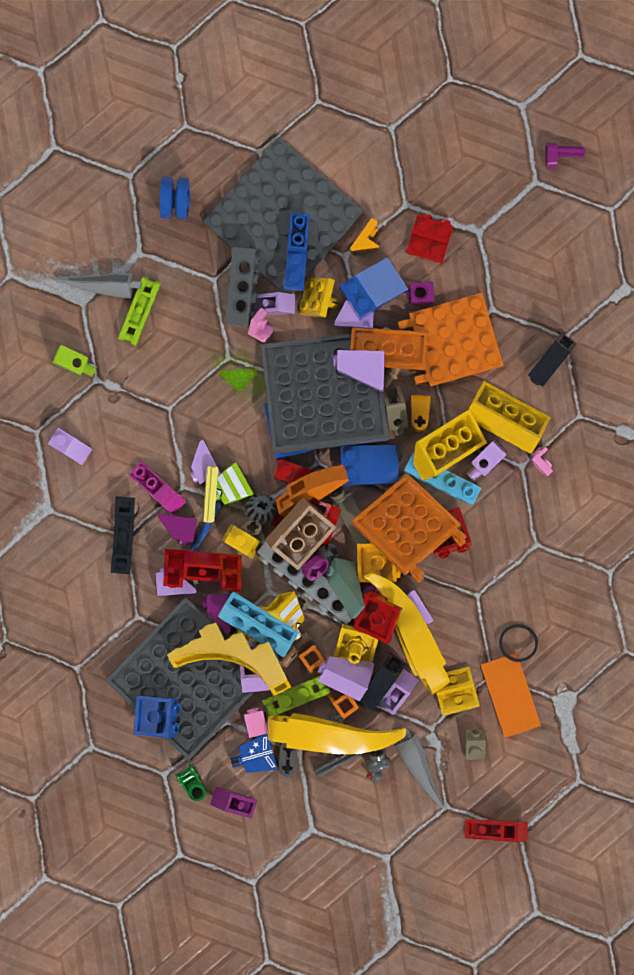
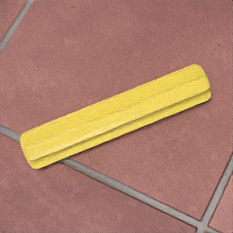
[203,466,218,523]

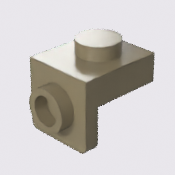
[465,729,486,760]

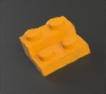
[357,543,400,583]

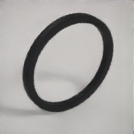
[499,624,538,662]

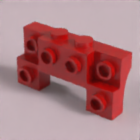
[163,549,242,593]

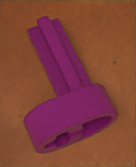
[545,143,585,169]
[302,553,329,581]

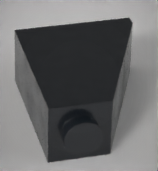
[528,333,576,387]
[359,653,406,711]

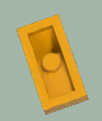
[349,218,379,254]

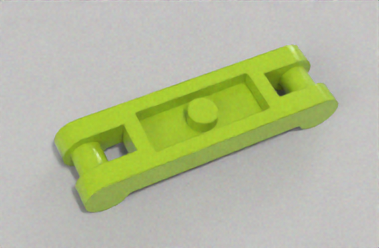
[118,276,161,346]
[261,676,331,717]

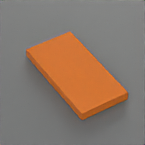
[350,327,428,370]
[480,653,541,738]

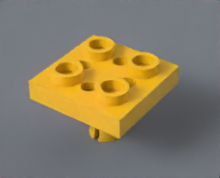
[299,277,339,317]
[334,624,378,664]

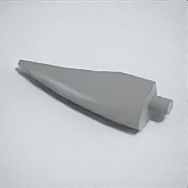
[56,273,141,299]
[394,728,444,808]

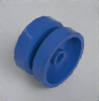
[160,176,191,220]

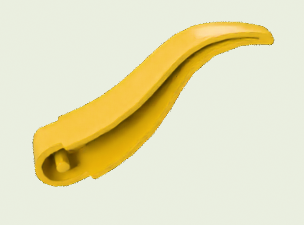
[363,573,450,695]
[268,713,406,754]

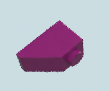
[158,513,197,546]
[203,594,231,633]
[210,786,258,818]

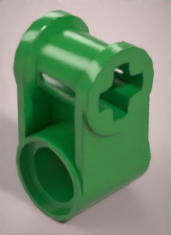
[175,764,207,801]

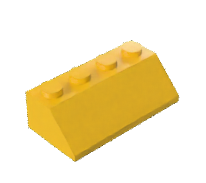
[469,381,551,454]
[413,409,487,481]

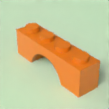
[299,645,359,719]

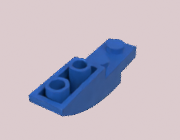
[284,212,310,291]

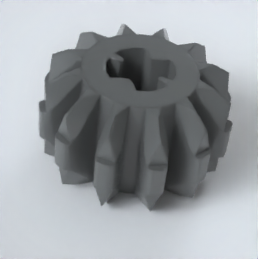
[244,492,277,526]

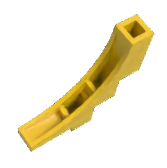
[167,622,291,696]

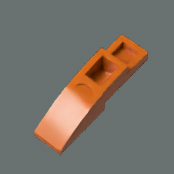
[275,465,349,517]

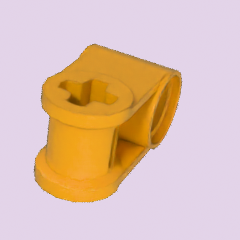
[411,395,431,433]

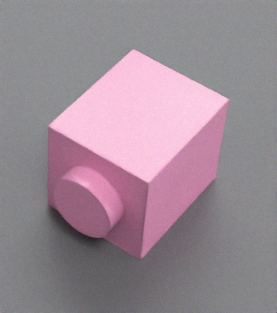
[244,707,268,738]

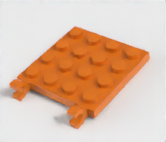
[397,293,504,387]
[352,473,466,583]

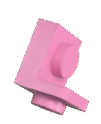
[248,308,273,342]
[530,447,553,478]

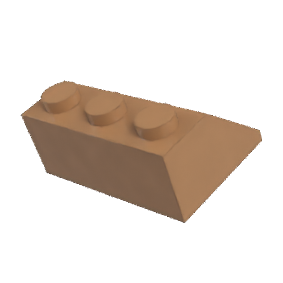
[265,497,337,570]

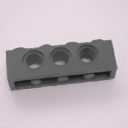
[226,247,261,326]

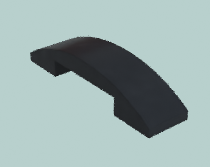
[111,496,135,574]

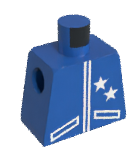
[230,733,277,773]

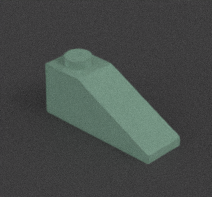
[325,558,365,618]

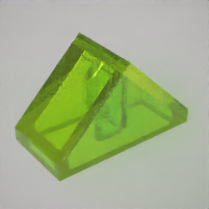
[219,369,258,394]

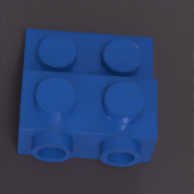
[133,696,181,738]

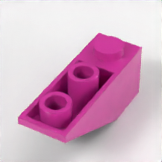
[129,461,186,516]

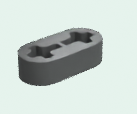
[279,743,297,777]

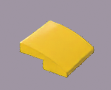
[436,667,480,716]

